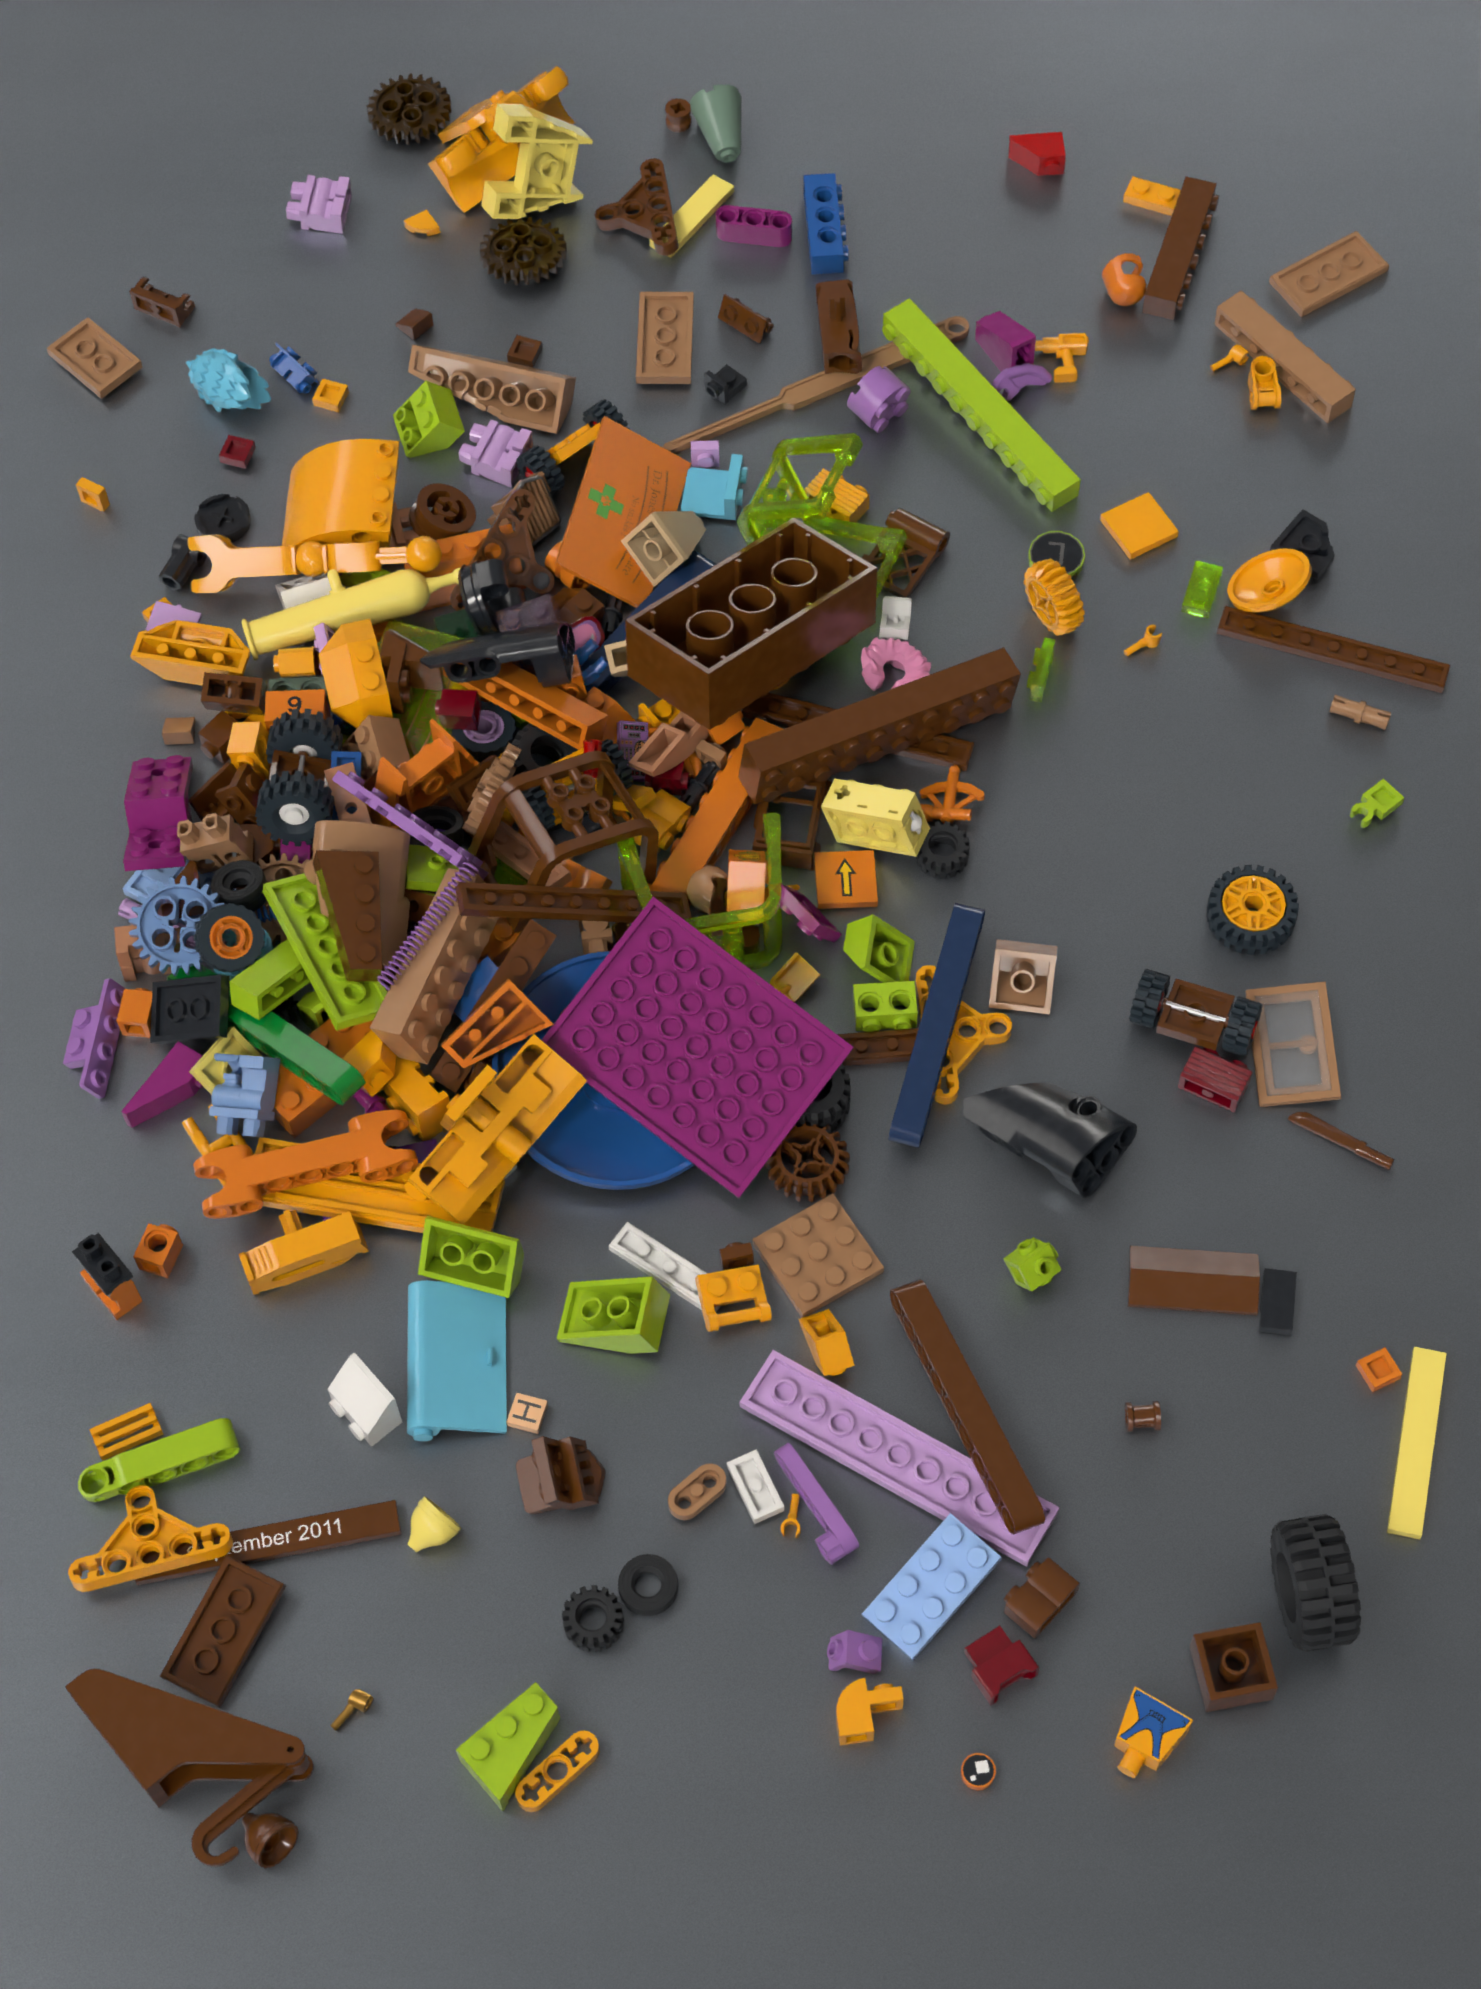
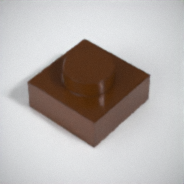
[719,1242,754,1271]

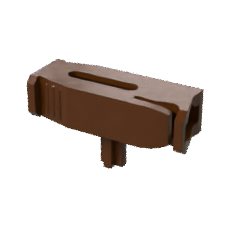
[815,279,862,374]

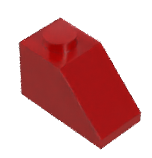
[1008,132,1066,176]

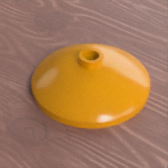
[1227,548,1312,613]

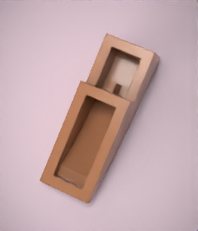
[629,711,709,777]

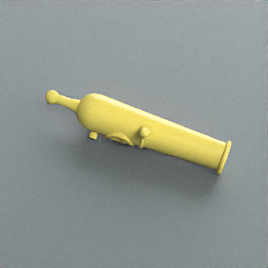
[241,567,461,660]

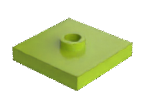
[406,845,466,892]

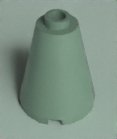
[690,84,742,163]

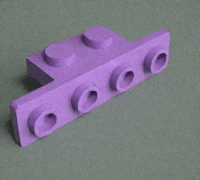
[63,978,126,1099]

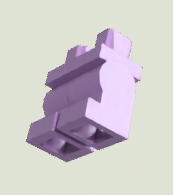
[286,175,352,234]
[459,420,533,488]

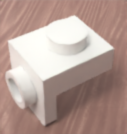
[879,596,912,640]

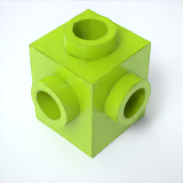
[1003,1237,1062,1292]

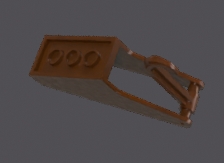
[65,1668,314,1867]

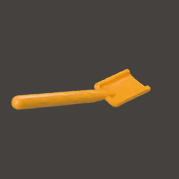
[770,952,821,1003]

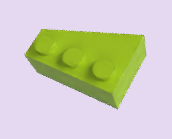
[456,1682,561,1811]

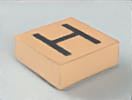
[506,1392,548,1434]

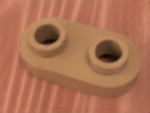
[668,1463,727,1520]

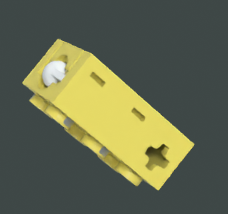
[821,778,930,857]

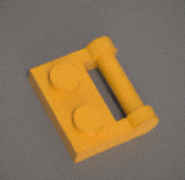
[695,1264,772,1332]

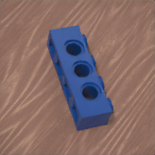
[803,173,849,275]

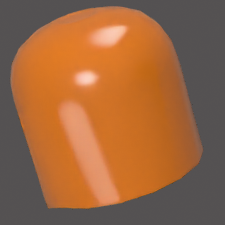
[1102,253,1147,306]

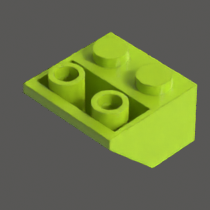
[393,381,465,458]

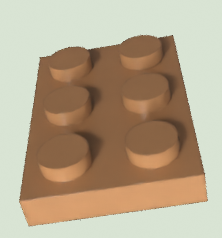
[47,317,143,399]

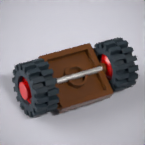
[1129,969,1263,1057]

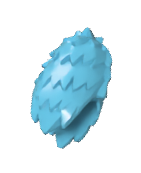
[186,348,271,413]

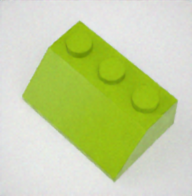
[418,1216,524,1298]

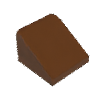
[395,308,434,340]

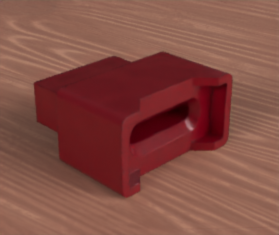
[964,1625,1039,1706]

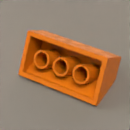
[403,524,526,612]

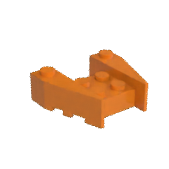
[370,718,479,832]

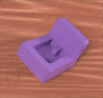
[827,1630,882,1674]

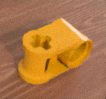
[1248,356,1281,410]

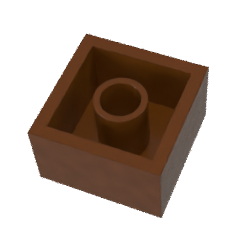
[1190,1622,1278,1712]

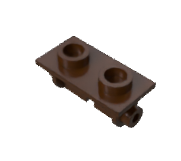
[718,294,774,344]

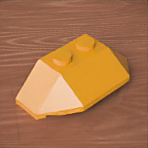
[319,619,393,729]
[130,620,251,686]

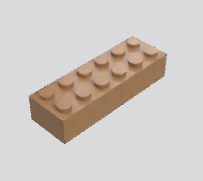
[370,868,500,1064]

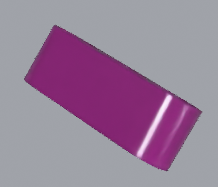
[715,205,792,247]

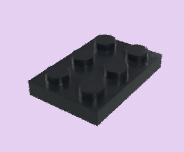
[150,974,230,1044]

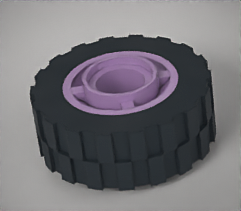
[451,701,516,763]

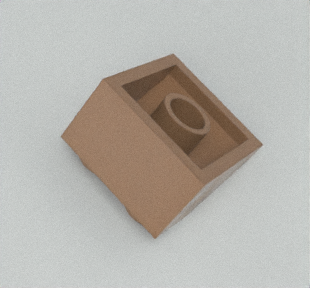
[989,939,1057,1015]

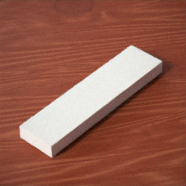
[609,1222,720,1312]

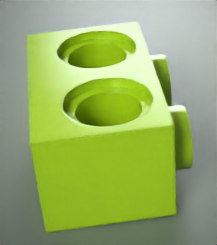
[853,981,918,1032]

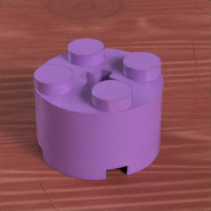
[847,366,911,433]

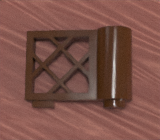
[862,508,950,598]

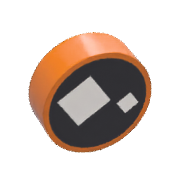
[961,1753,996,1791]

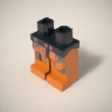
[72,1233,143,1320]

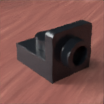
[704,364,747,405]

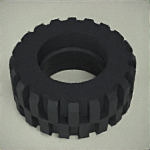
[1270,1514,1361,1652]

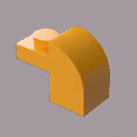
[836,1678,904,1745]

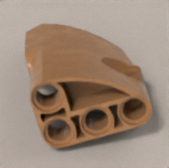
[304,820,410,970]

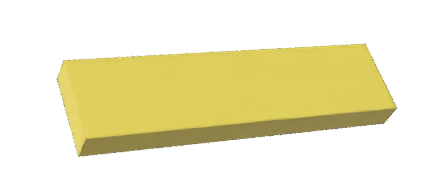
[649,174,734,258]

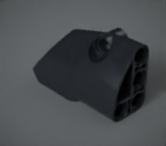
[419,621,575,688]
[963,1082,1137,1198]

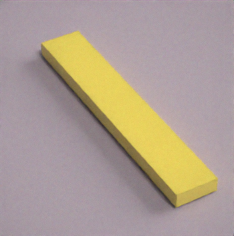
[1387,1347,1447,1540]

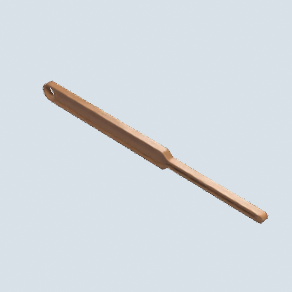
[663,316,969,454]

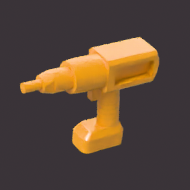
[1035,333,1089,383]

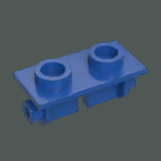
[269,343,320,394]

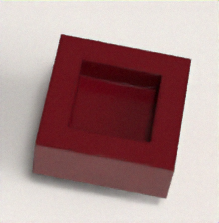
[219,435,256,469]

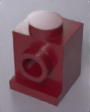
[645,761,690,796]

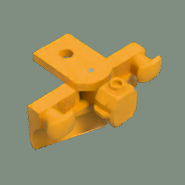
[428,66,575,213]
[404,1034,587,1225]

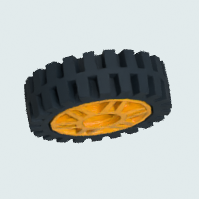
[1207,865,1299,955]

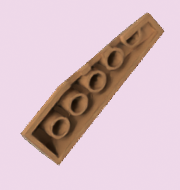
[408,345,576,434]

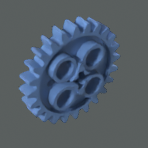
[128,876,230,976]

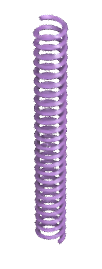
[377,857,479,990]

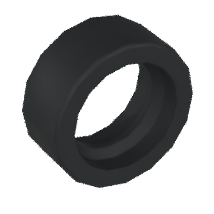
[409,805,465,847]

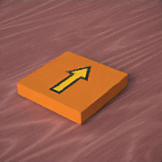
[814,850,878,909]

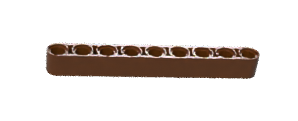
[890,1279,1045,1535]

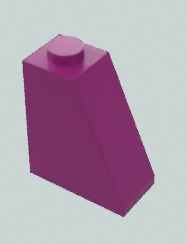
[975,311,1036,372]

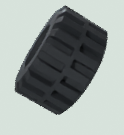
[512,724,578,777]
[796,1064,851,1132]

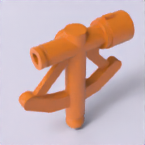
[920,765,985,824]

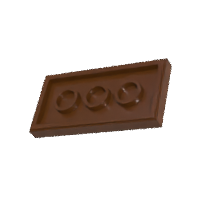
[160,1555,286,1708]

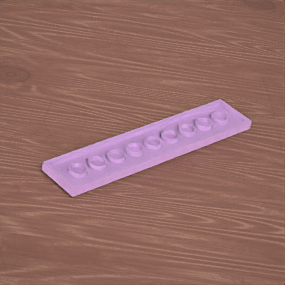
[739,1350,1059,1567]

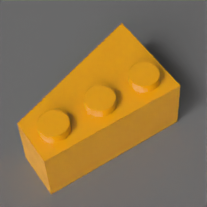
[378,1057,450,1141]

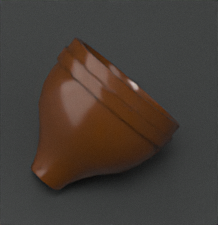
[242,1812,299,1869]

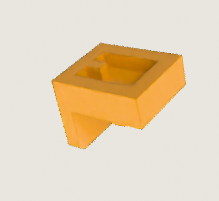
[637,699,680,728]

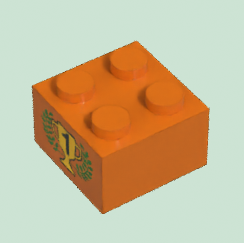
[726,849,772,923]

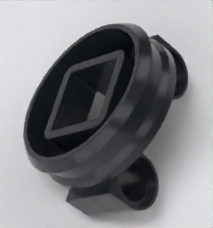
[458,559,529,636]

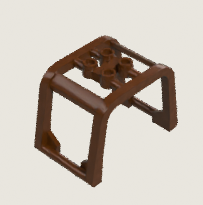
[468,751,659,933]

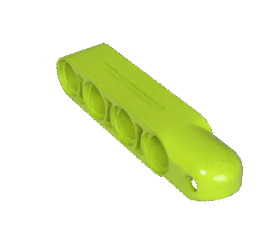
[78,1418,240,1502]

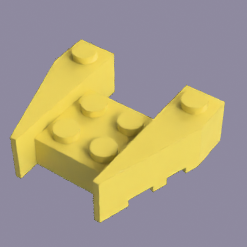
[481,104,593,219]

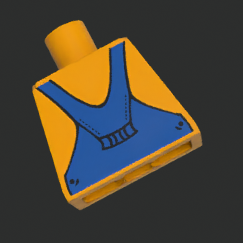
[1114,1686,1193,1778]

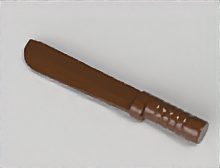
[1287,1112,1395,1170]

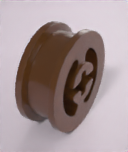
[409,483,476,540]

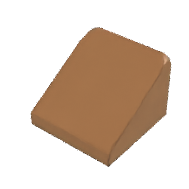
[162,717,195,745]

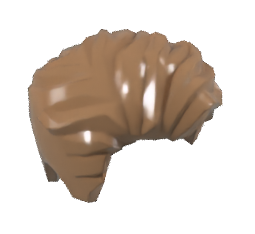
[686,865,728,917]

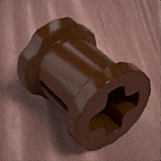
[1125,1401,1161,1432]

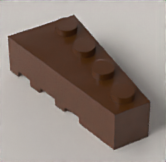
[312,850,382,981]

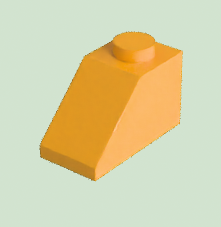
[342,1030,397,1097]
[799,1309,855,1376]

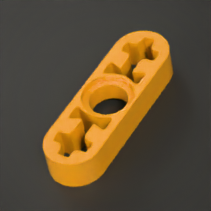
[515,1730,600,1812]

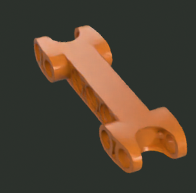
[193,1109,418,1219]

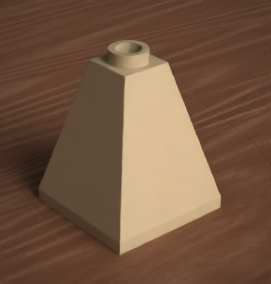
[621,511,706,587]

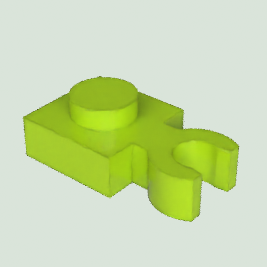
[1349,778,1404,828]

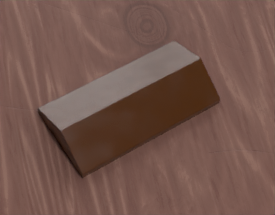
[1128,1245,1260,1316]

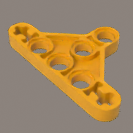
[915,965,1012,1105]
[68,1485,233,1592]

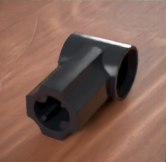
[159,534,208,591]

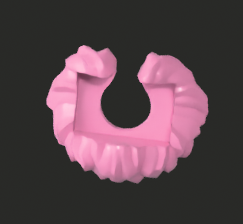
[861,637,931,691]

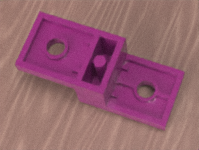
[123,755,193,871]

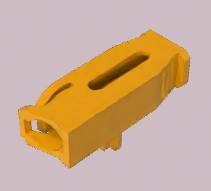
[239,1209,369,1295]

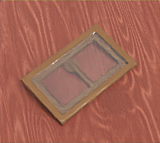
[1245,981,1341,1107]

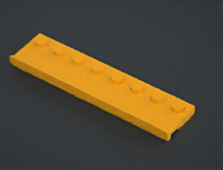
[254,1137,505,1233]

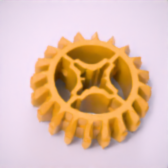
[1024,558,1085,636]

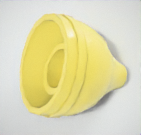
[407,1496,462,1552]

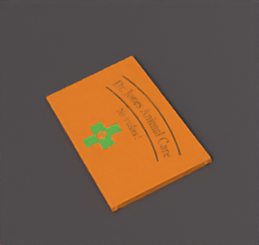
[555,416,691,608]

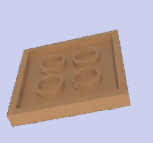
[752,1193,884,1318]

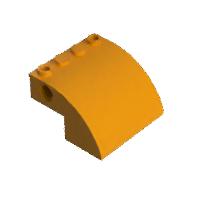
[282,439,400,547]

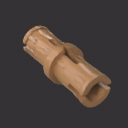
[1329,694,1392,730]

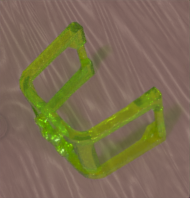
[737,433,907,599]
[617,813,782,970]

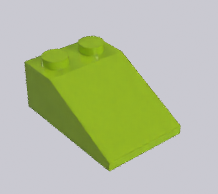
[557,1277,670,1354]

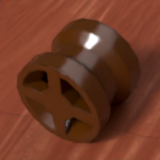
[665,98,692,132]

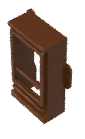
[752,779,832,871]

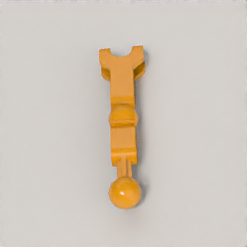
[187,534,442,593]

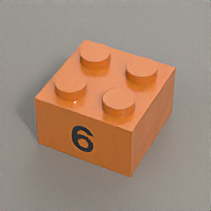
[264,689,331,733]

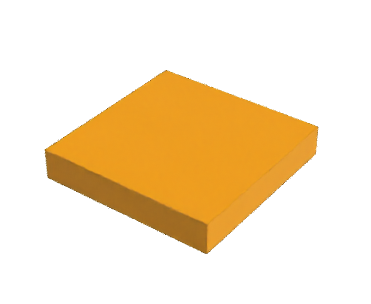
[1100,492,1179,560]

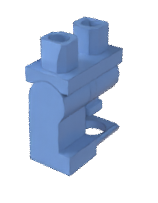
[209,1053,280,1138]

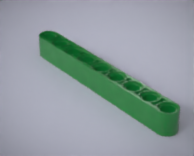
[166,964,366,1105]

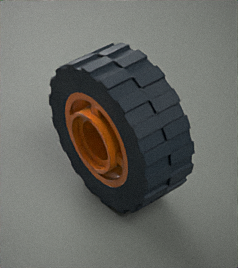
[193,903,265,972]

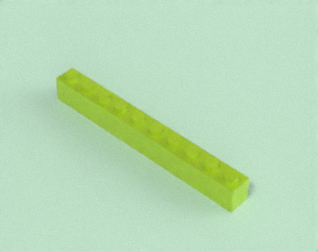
[882,298,1081,512]

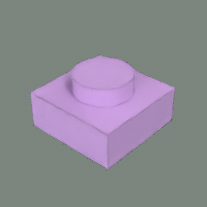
[691,440,719,468]

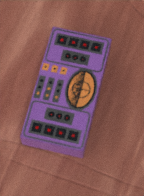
[617,721,648,782]

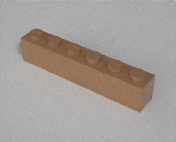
[1214,290,1356,423]

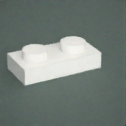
[727,1449,784,1524]

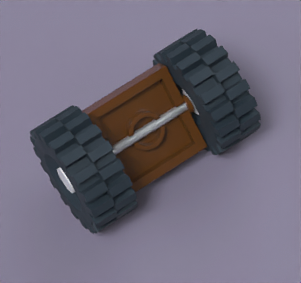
[255,709,343,846]

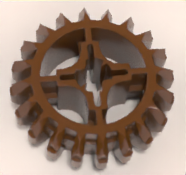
[765,1122,850,1203]

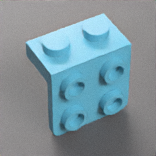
[681,454,748,520]

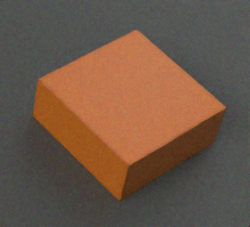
[1355,1347,1402,1393]

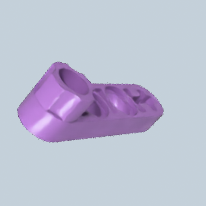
[774,1443,859,1565]

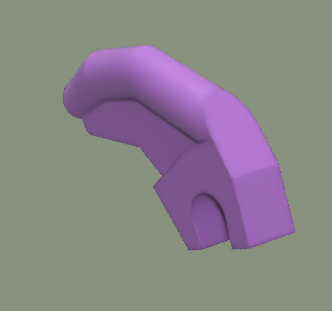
[992,363,1052,401]

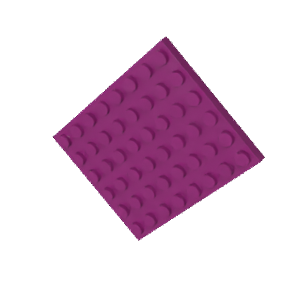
[542,897,854,1198]

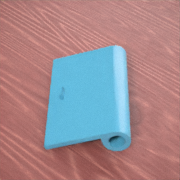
[407,1281,507,1441]

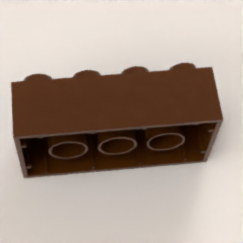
[625,517,877,730]

